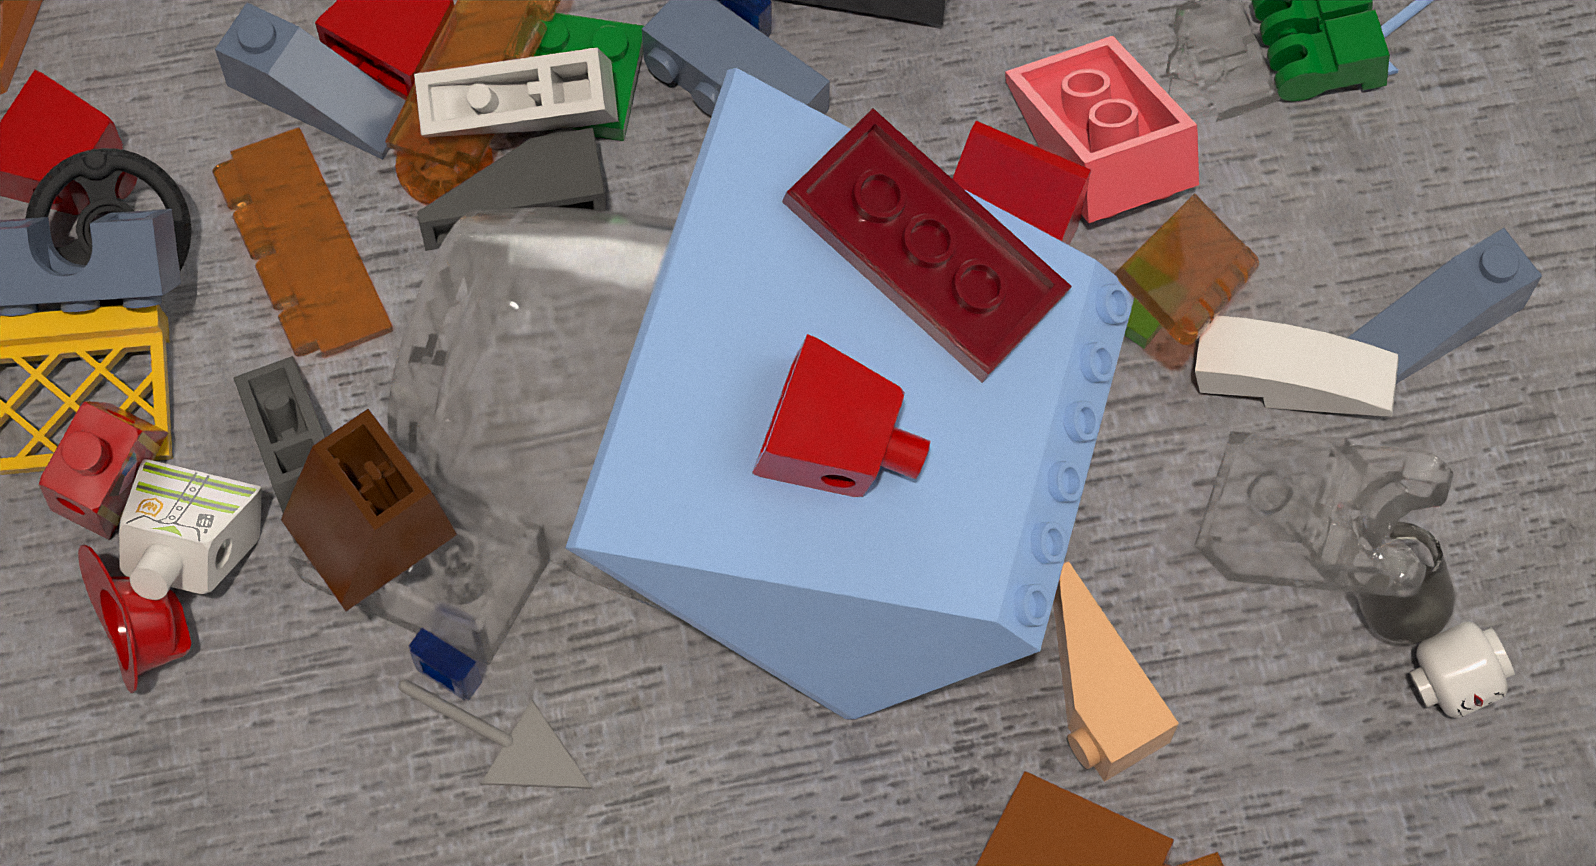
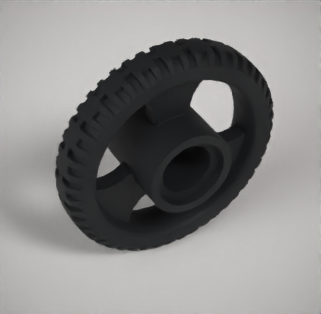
[25,148,192,307]

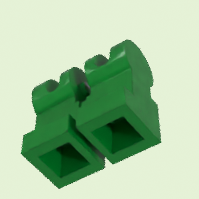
[1251,0,1390,101]

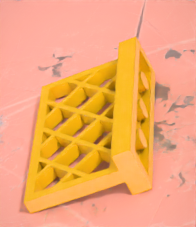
[0,304,173,475]

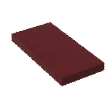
[782,108,1072,383]

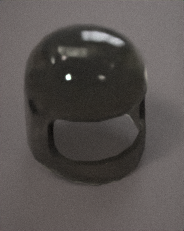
[1347,521,1456,644]

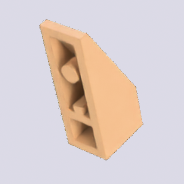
[1053,561,1179,782]

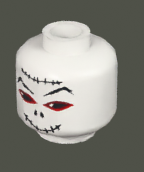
[1409,621,1515,718]

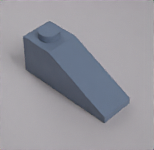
[215,2,414,160]
[1347,228,1542,384]

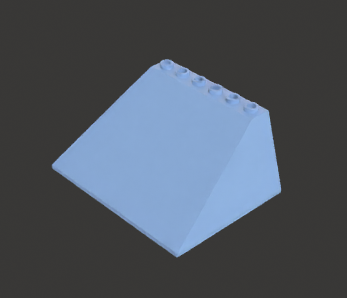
[565,68,1136,719]

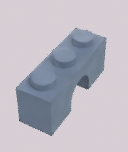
[0,209,181,316]

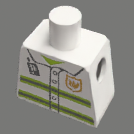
[119,459,262,600]

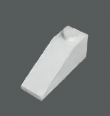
[414,47,618,137]

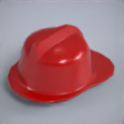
[78,544,192,694]

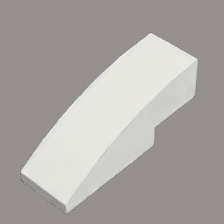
[1195,314,1399,417]

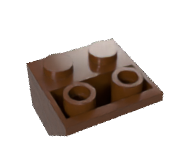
[281,409,457,612]

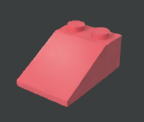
[1005,36,1199,223]

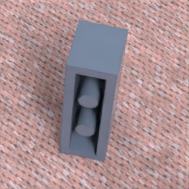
[642,0,830,116]

